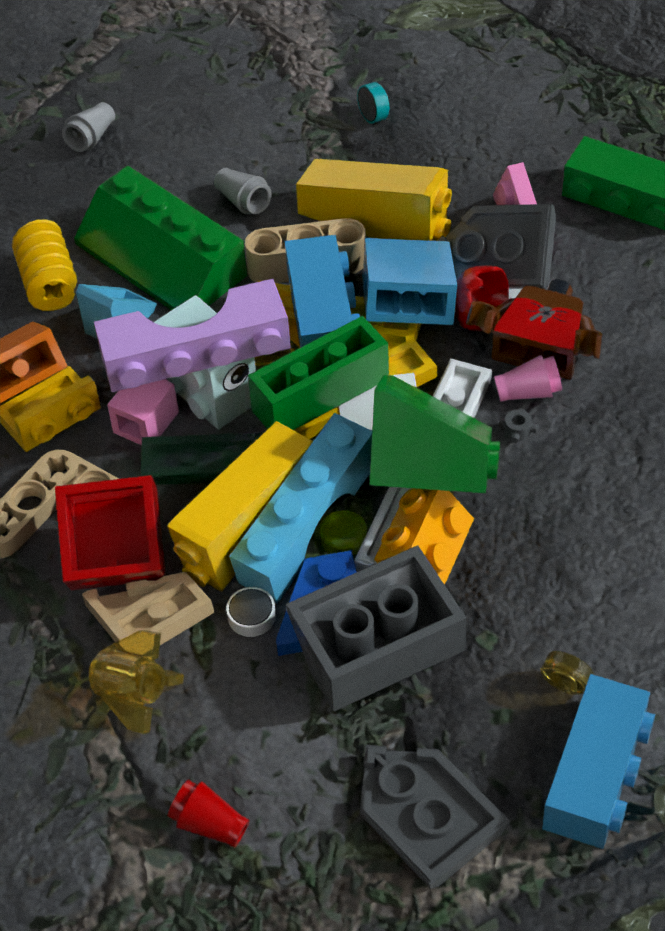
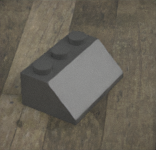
[286,545,467,711]

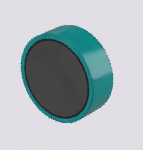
[357,82,390,124]

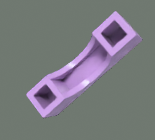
[94,279,291,392]

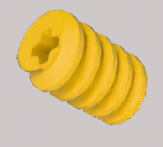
[12,219,77,311]

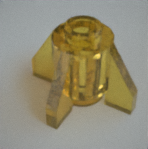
[89,630,184,734]

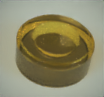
[541,651,594,695]

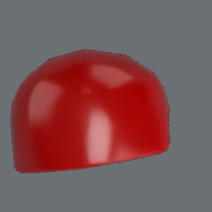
[454,265,509,331]

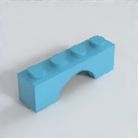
[229,413,372,604]

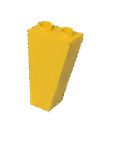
[296,159,452,241]
[167,421,313,592]

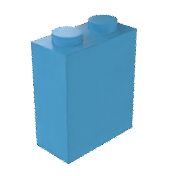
[362,238,457,325]

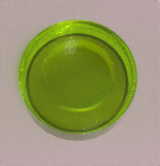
[320,510,367,556]

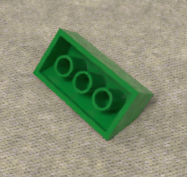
[74,165,247,310]

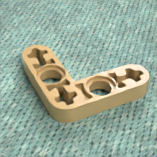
[0,450,119,558]

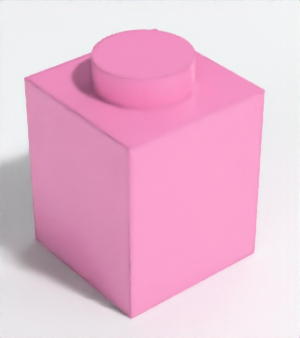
[107,379,179,449]

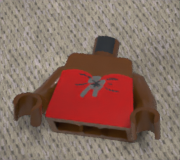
[465,279,603,380]

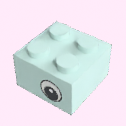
[154,295,256,430]

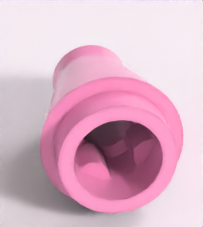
[494,355,562,402]

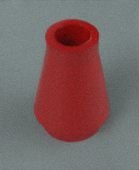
[167,779,250,848]

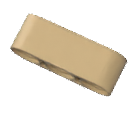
[245,219,366,283]

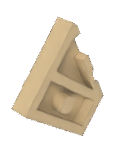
[82,572,214,662]

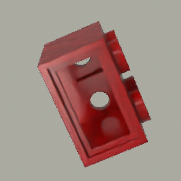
[55,475,166,591]

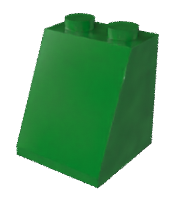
[370,375,500,493]

